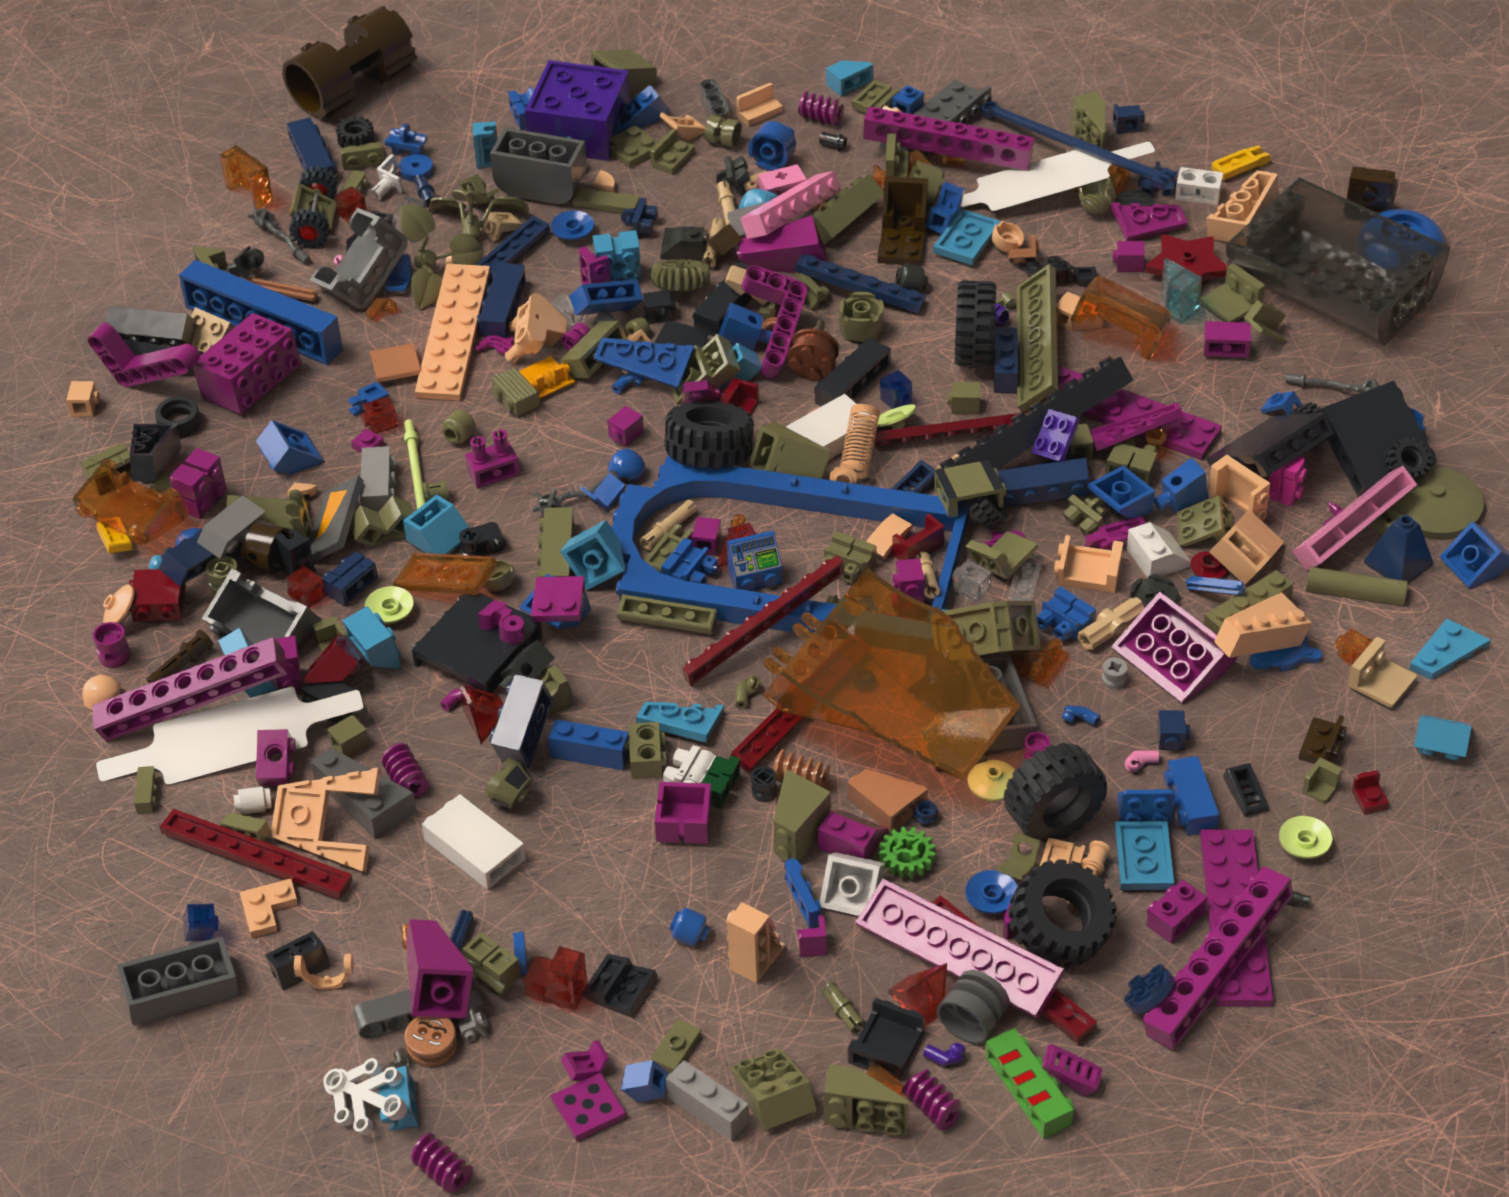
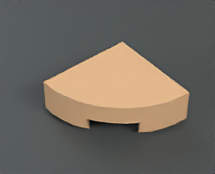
[593,170,615,192]
[288,483,317,497]

